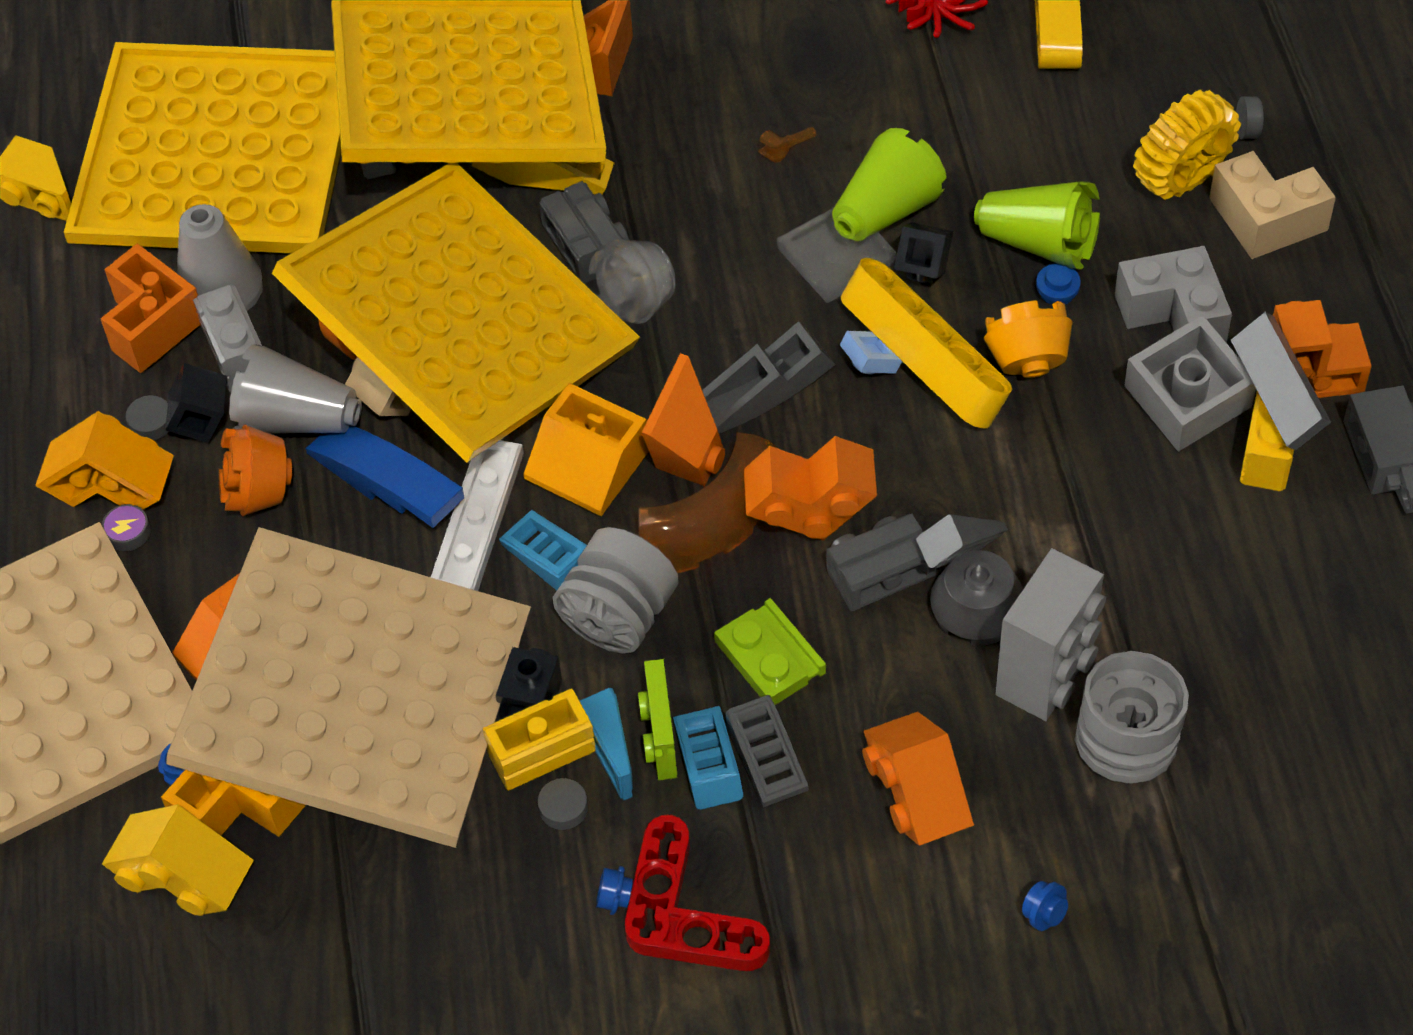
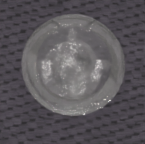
[589,239,675,324]

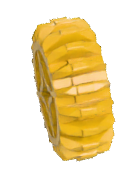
[1133,90,1241,200]

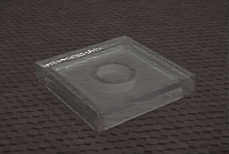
[777,208,897,303]

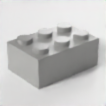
[995,548,1106,721]

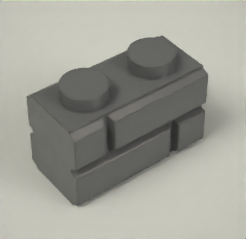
[539,181,629,284]
[826,513,936,611]

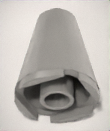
[177,204,263,311]
[229,345,362,434]

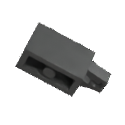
[1343,385,1413,514]

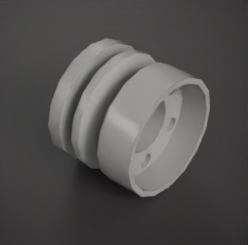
[553,527,679,654]
[1075,651,1189,784]

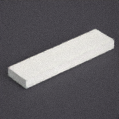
[431,440,524,591]

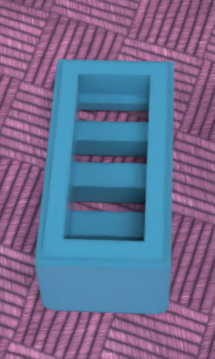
[499,510,587,590]
[580,688,633,800]
[673,706,743,810]

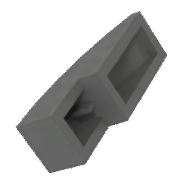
[702,321,836,434]

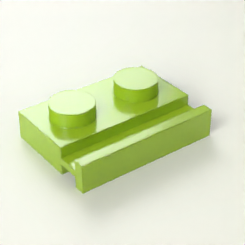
[714,598,826,705]
[638,659,677,780]

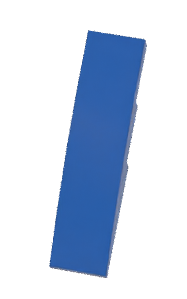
[305,425,464,528]

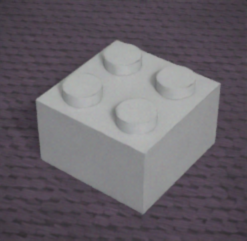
[1125,315,1256,452]

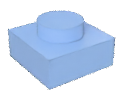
[840,331,902,375]

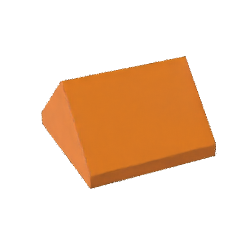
[584,0,633,96]

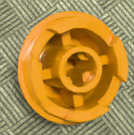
[984,301,1073,378]

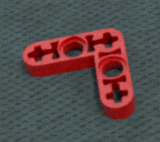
[625,815,770,971]

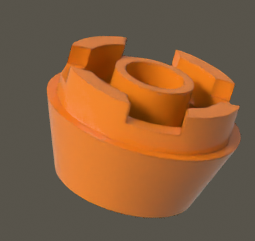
[219,424,292,516]

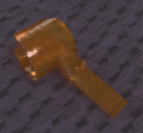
[758,127,816,163]

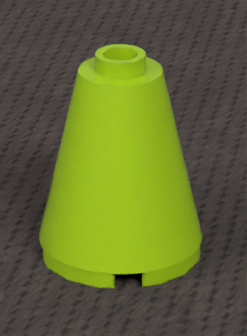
[832,128,946,241]
[974,181,1100,269]

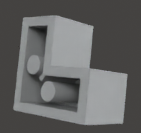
[1115,246,1232,343]

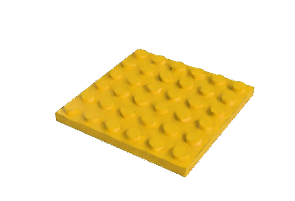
[331,0,606,164]
[64,42,341,253]
[272,163,640,463]

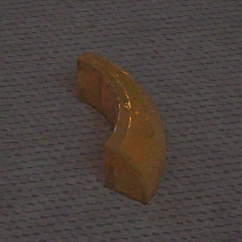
[639,432,779,573]

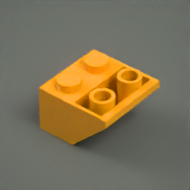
[524,383,649,516]

